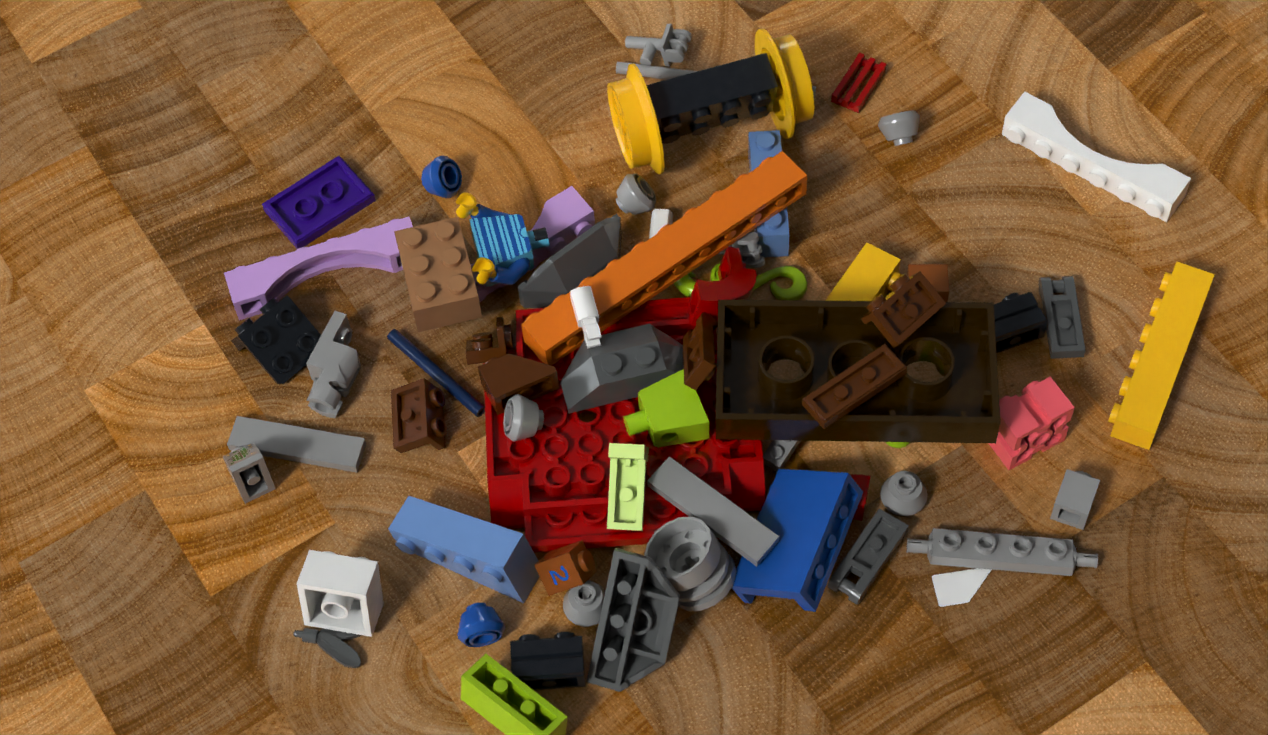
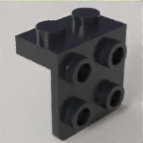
[231,295,321,384]

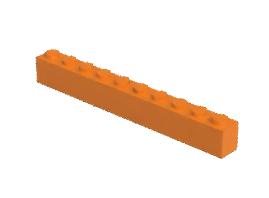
[521,151,807,366]

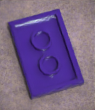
[262,156,376,249]

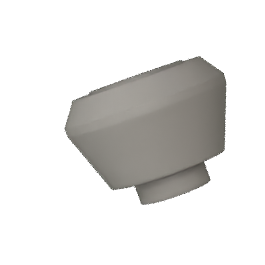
[878,110,920,146]
[616,174,656,215]
[503,394,544,441]
[880,471,928,516]
[563,581,606,627]

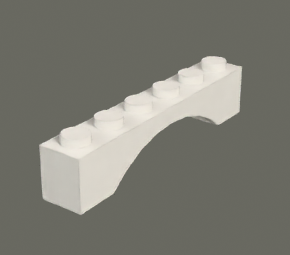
[1002,91,1191,222]

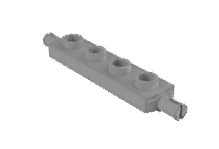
[906,528,1098,576]

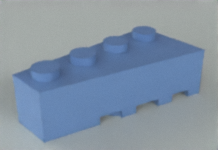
[388,496,539,604]

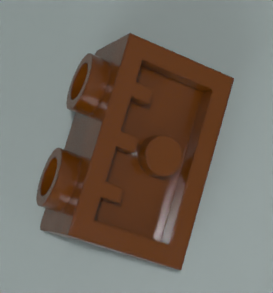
[861,271,946,348]
[466,317,513,365]
[391,378,447,453]

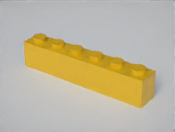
[1108,261,1215,450]

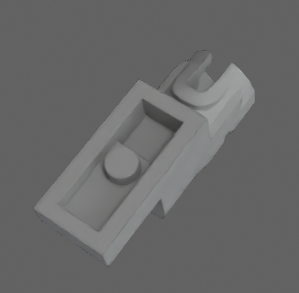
[306,311,361,418]

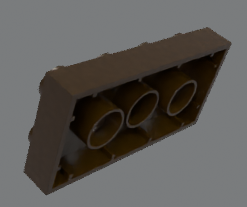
[716,300,1000,443]

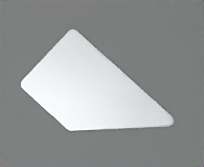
[932,568,991,607]

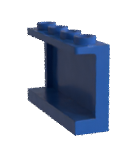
[732,469,863,612]

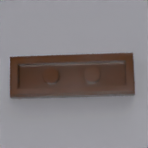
[802,344,907,429]

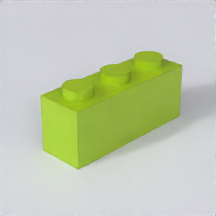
[461,654,568,735]

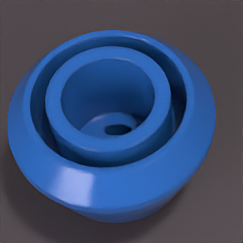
[421,155,462,198]
[457,603,505,647]

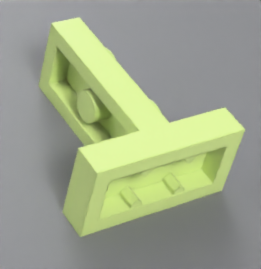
[607,443,649,531]

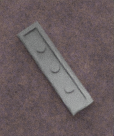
[227,416,366,473]
[647,456,779,566]

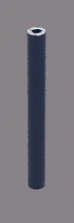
[387,329,485,417]

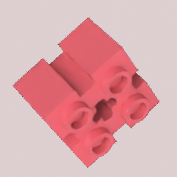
[988,376,1075,470]

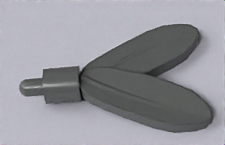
[293,628,362,668]

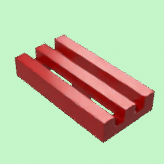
[831,52,887,113]

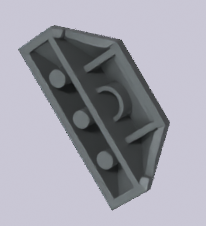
[518,214,622,308]
[560,324,684,413]
[586,548,681,692]

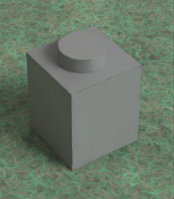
[1050,469,1100,530]

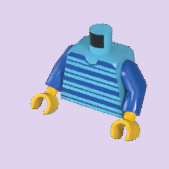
[455,192,550,287]

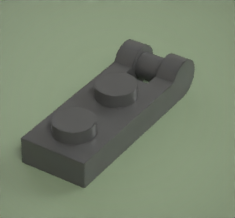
[1039,276,1086,359]
[827,509,909,605]

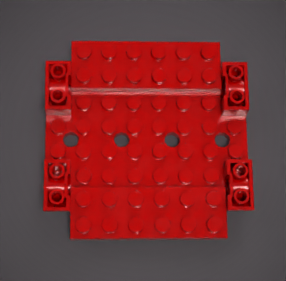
[483,297,766,552]

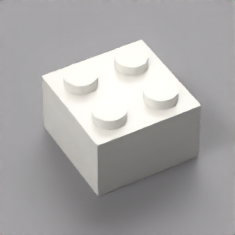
[297,550,384,637]

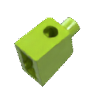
[623,369,709,447]

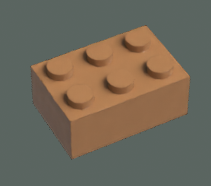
[394,217,482,332]

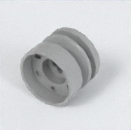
[644,516,737,611]

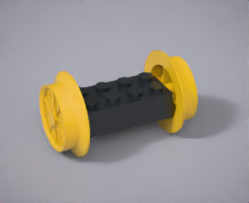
[607,28,814,174]

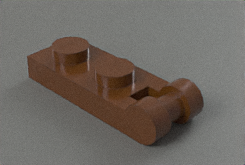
[683,312,718,390]

